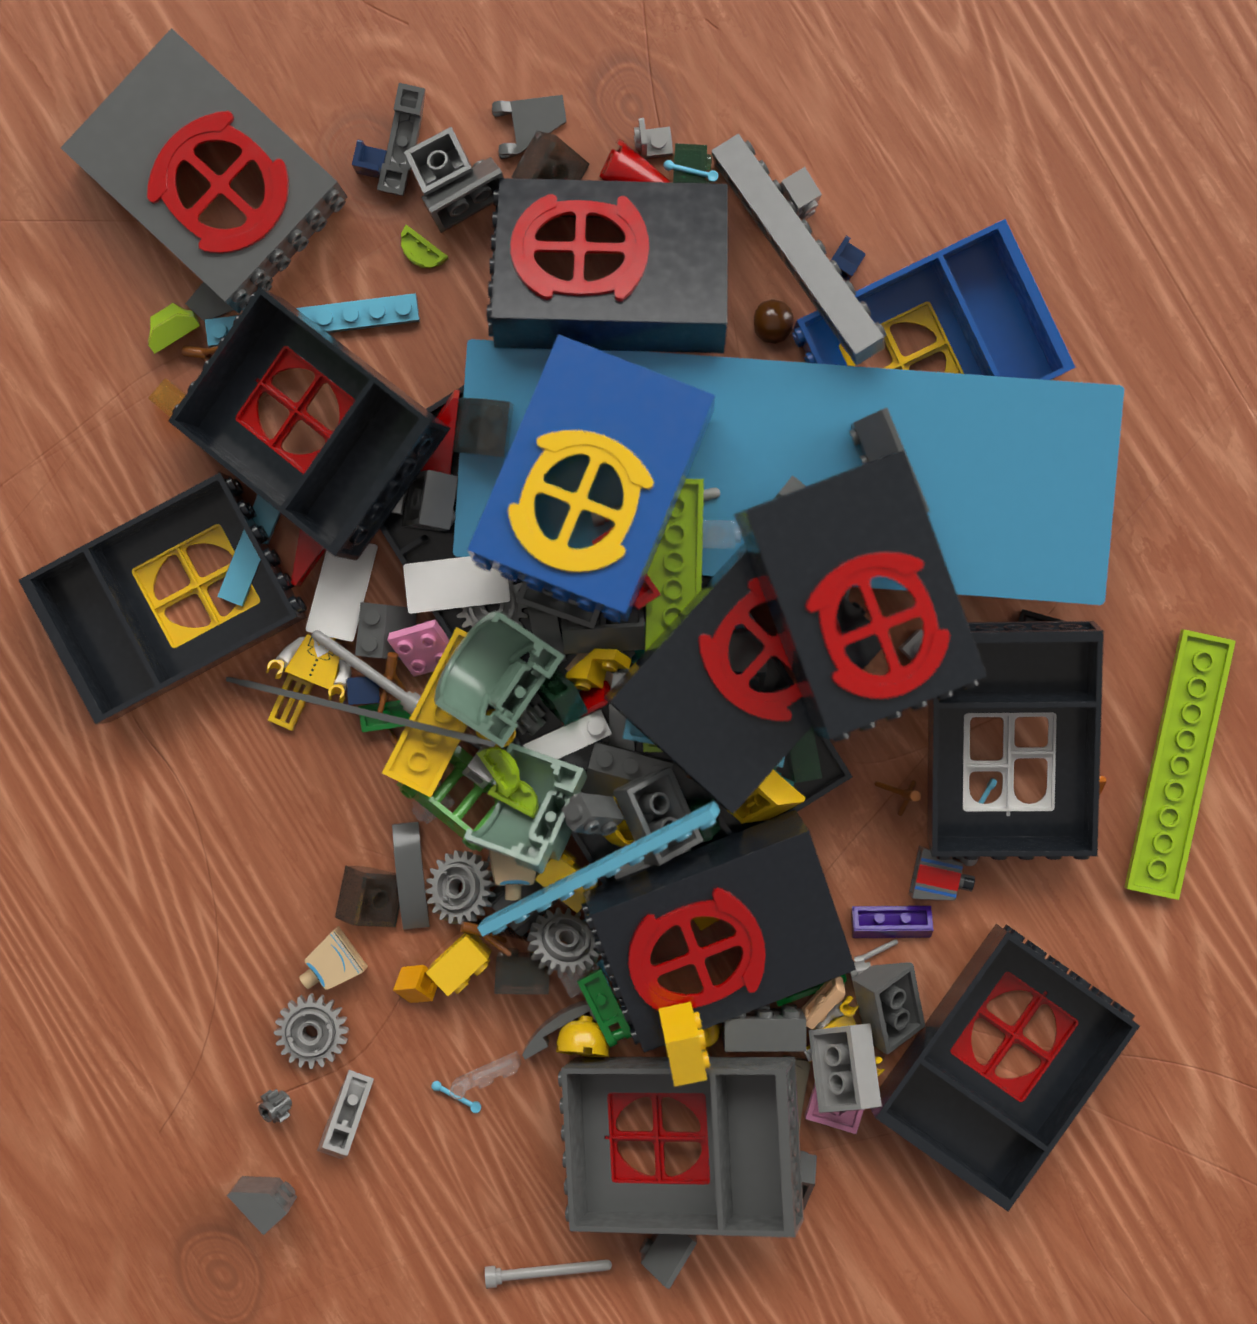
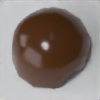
[754,299,794,344]

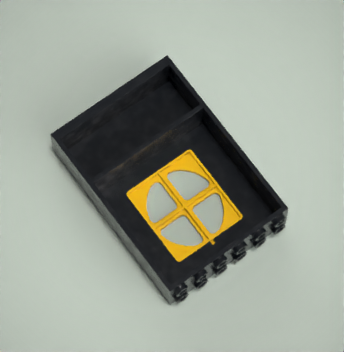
[18,472,307,724]

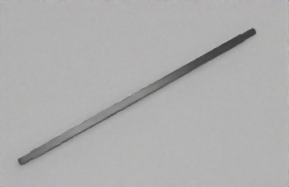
[226,677,496,747]

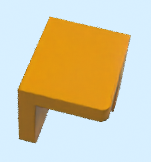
[393,965,438,1003]

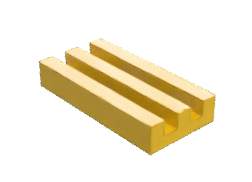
[268,673,314,731]

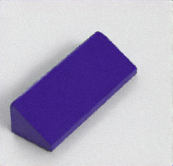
[852,906,934,938]

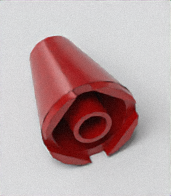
[599,139,670,182]

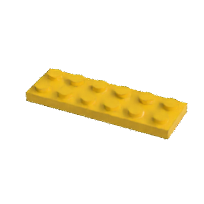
[382,627,468,797]

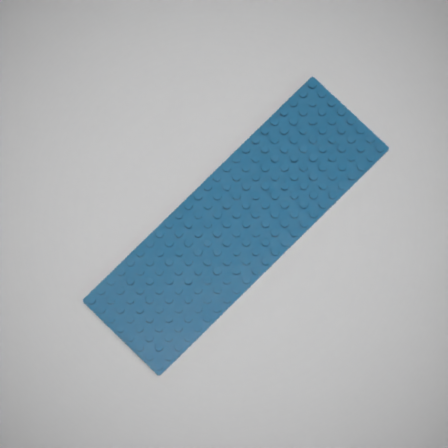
[453,339,1124,605]

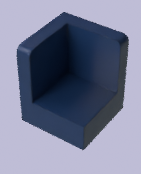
[352,139,387,178]
[830,235,865,281]
[342,677,380,705]

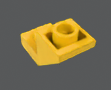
[565,648,631,691]

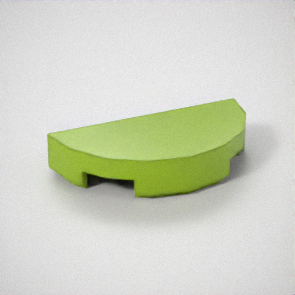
[401,225,449,268]
[477,747,520,798]
[487,780,539,819]

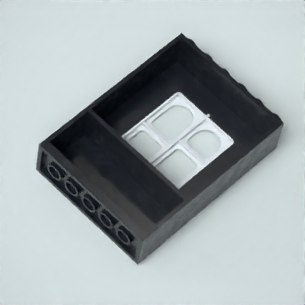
[927,621,1104,860]

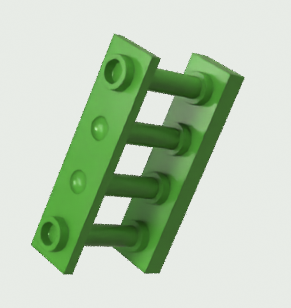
[396,745,498,852]

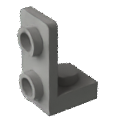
[634,118,673,159]

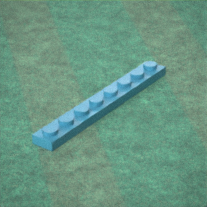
[205,293,420,348]

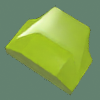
[148,303,200,354]

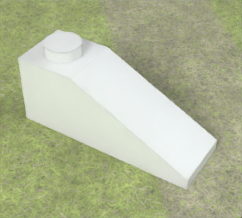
[522,709,612,759]

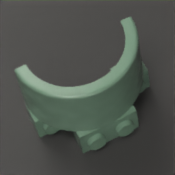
[434,611,564,748]
[464,743,587,874]

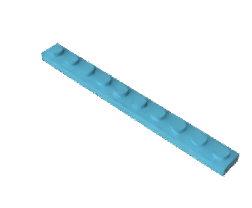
[477,801,720,936]

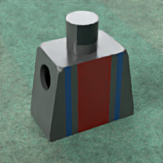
[908,846,975,900]

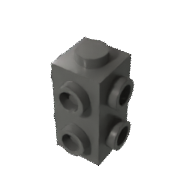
[561,793,625,836]

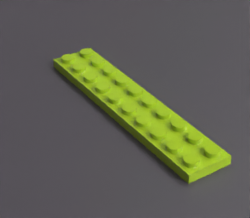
[643,479,704,752]
[1124,629,1236,900]

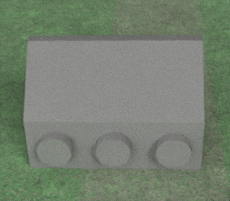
[808,1024,882,1113]

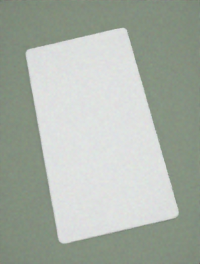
[306,543,378,642]
[403,556,510,614]

